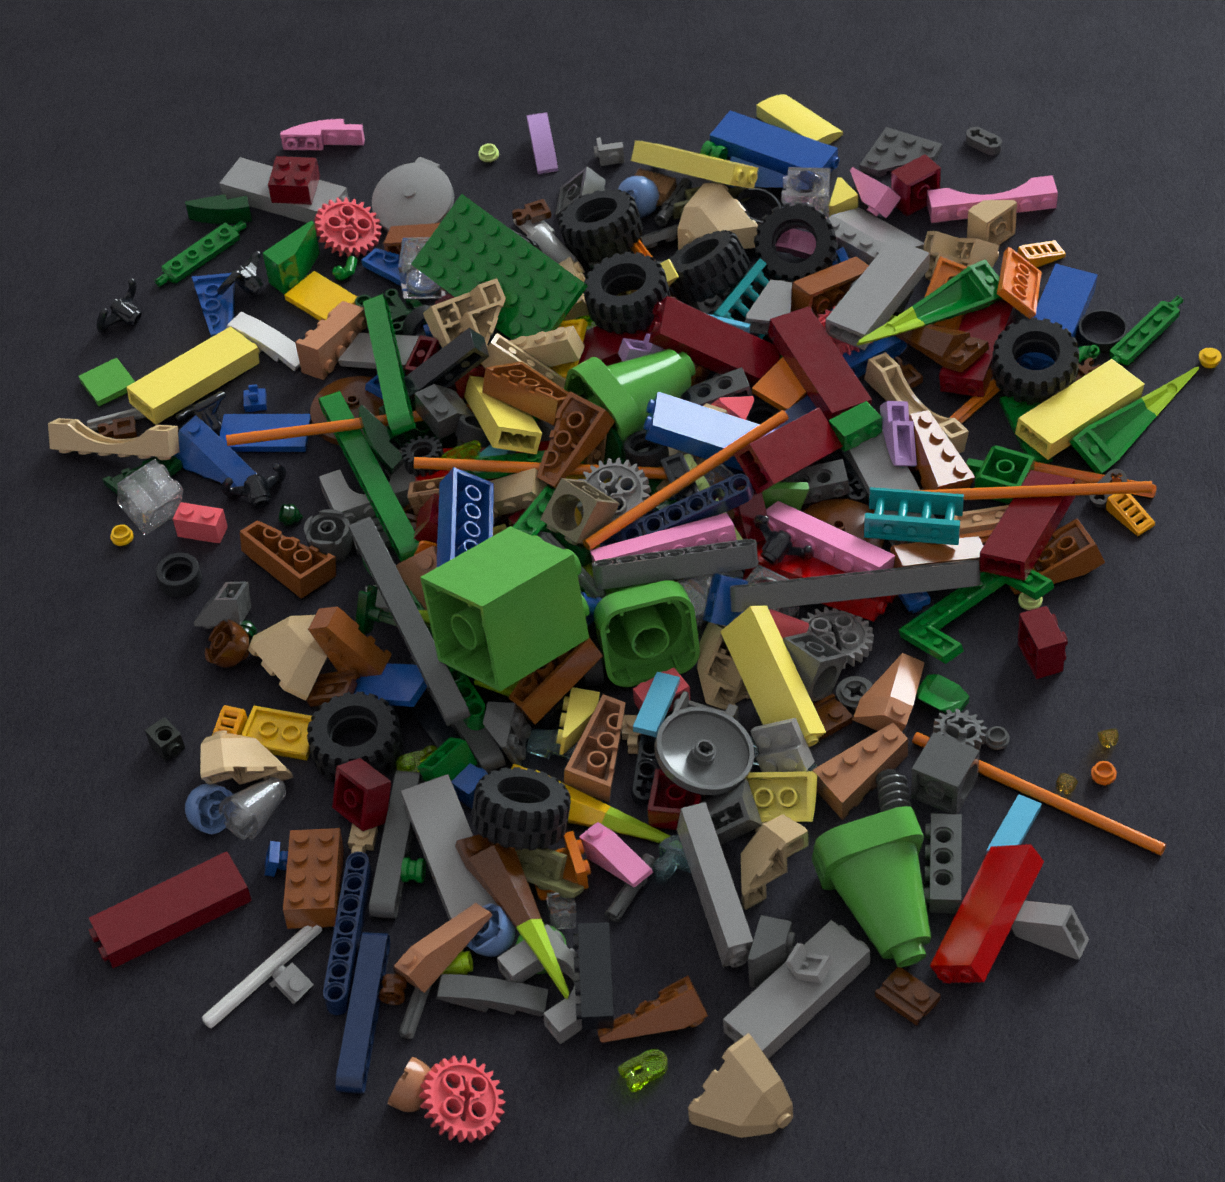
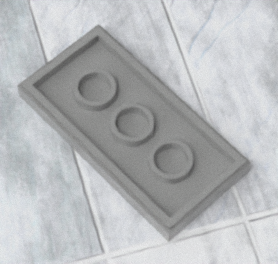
[338,333,419,369]

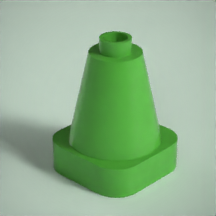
[564,349,695,459]
[594,580,700,687]
[812,806,931,967]

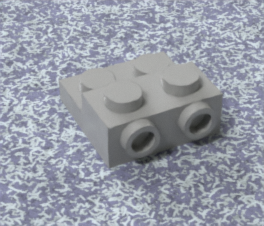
[750,718,815,772]

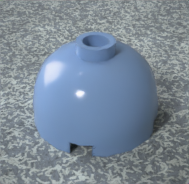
[618,176,659,218]
[185,784,235,834]
[466,904,516,957]

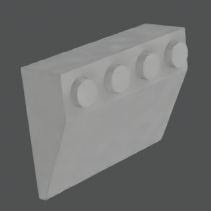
[829,208,924,265]

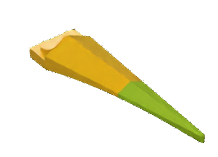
[511,764,683,849]

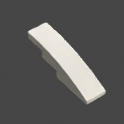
[227,312,300,371]

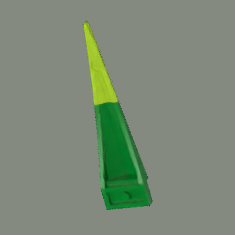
[857,259,1003,346]
[1069,367,1199,474]

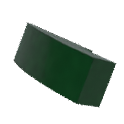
[185,194,252,224]
[358,405,404,475]

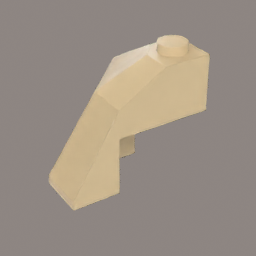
[678,183,758,250]
[923,231,999,288]
[423,278,506,348]
[248,615,327,701]
[697,622,750,710]
[200,730,293,785]
[741,814,808,910]
[688,1033,793,1138]

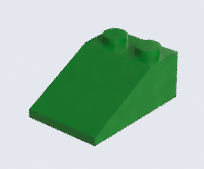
[262,221,320,295]

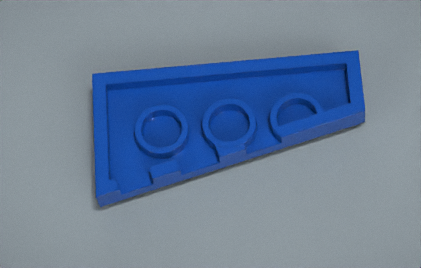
[362,248,441,299]
[192,273,235,337]

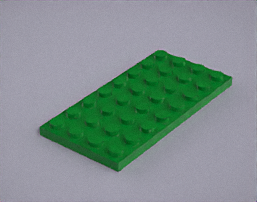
[411,194,588,340]

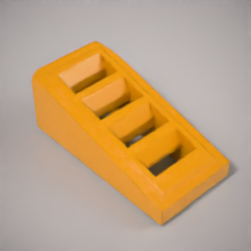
[1018,241,1066,268]
[1106,494,1155,536]
[212,705,248,736]

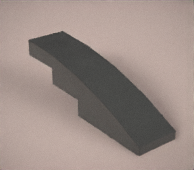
[436,974,548,1017]

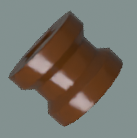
[379,974,408,1005]

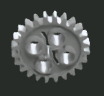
[577,458,651,523]
[801,607,874,669]

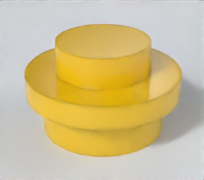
[1199,348,1222,368]
[110,524,134,546]

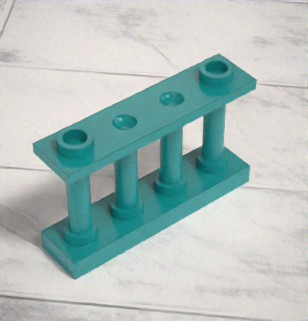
[713,258,769,339]
[864,487,964,545]

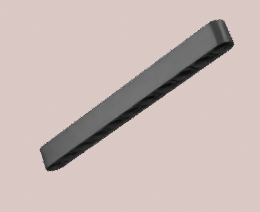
[348,516,470,726]
[730,560,981,612]

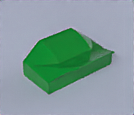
[916,674,969,713]

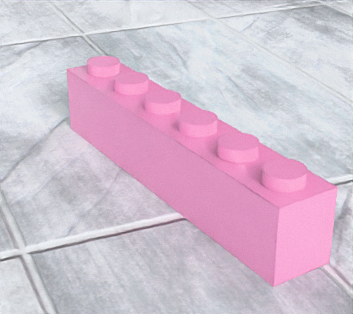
[766,501,895,573]
[590,513,737,562]

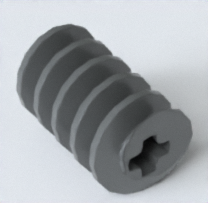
[876,769,911,813]

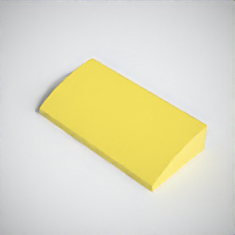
[756,95,843,145]
[746,771,817,823]

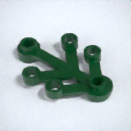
[355,289,427,335]

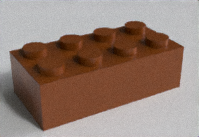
[283,828,344,929]

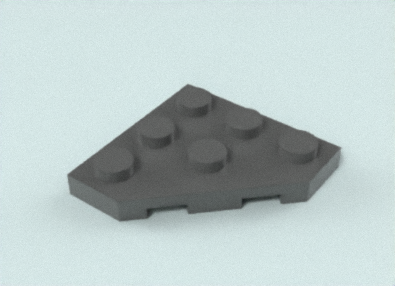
[860,127,942,177]

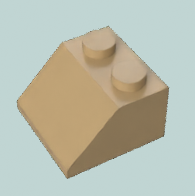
[967,200,1017,245]

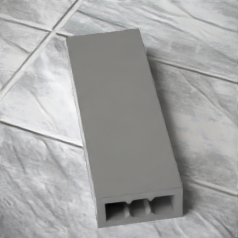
[219,157,350,224]
[826,238,930,350]
[844,429,935,546]
[401,774,498,921]
[677,802,753,967]
[723,920,870,1059]

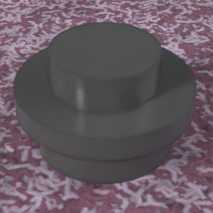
[985,726,1010,750]

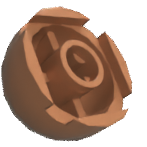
[387,1056,431,1112]

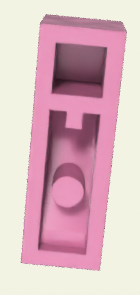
[850,167,901,218]
[579,822,653,888]

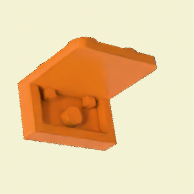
[534,831,591,900]

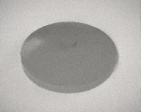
[372,163,454,232]

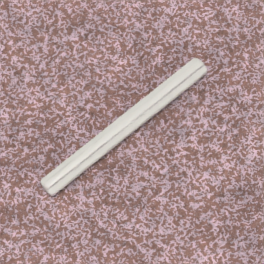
[202,925,322,1028]

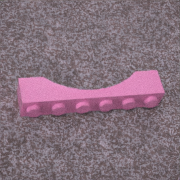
[927,175,1058,223]

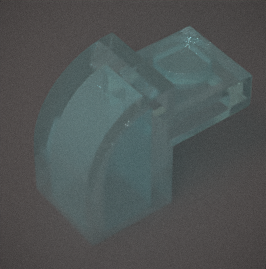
[653,835,692,886]

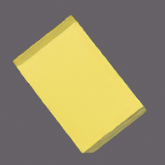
[829,177,858,217]

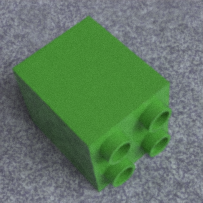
[420,526,589,691]

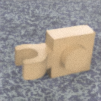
[622,715,641,754]
[348,823,378,853]

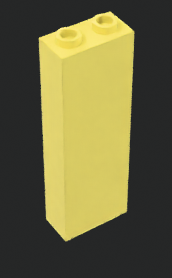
[631,140,758,189]
[127,326,259,425]
[1015,359,1145,460]
[464,375,542,454]
[720,606,826,747]

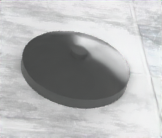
[654,706,754,795]

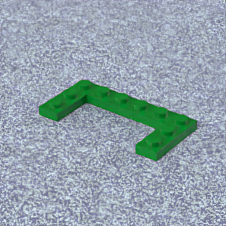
[899,570,1054,664]

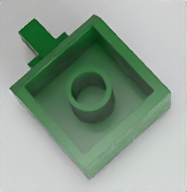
[966,445,1035,504]

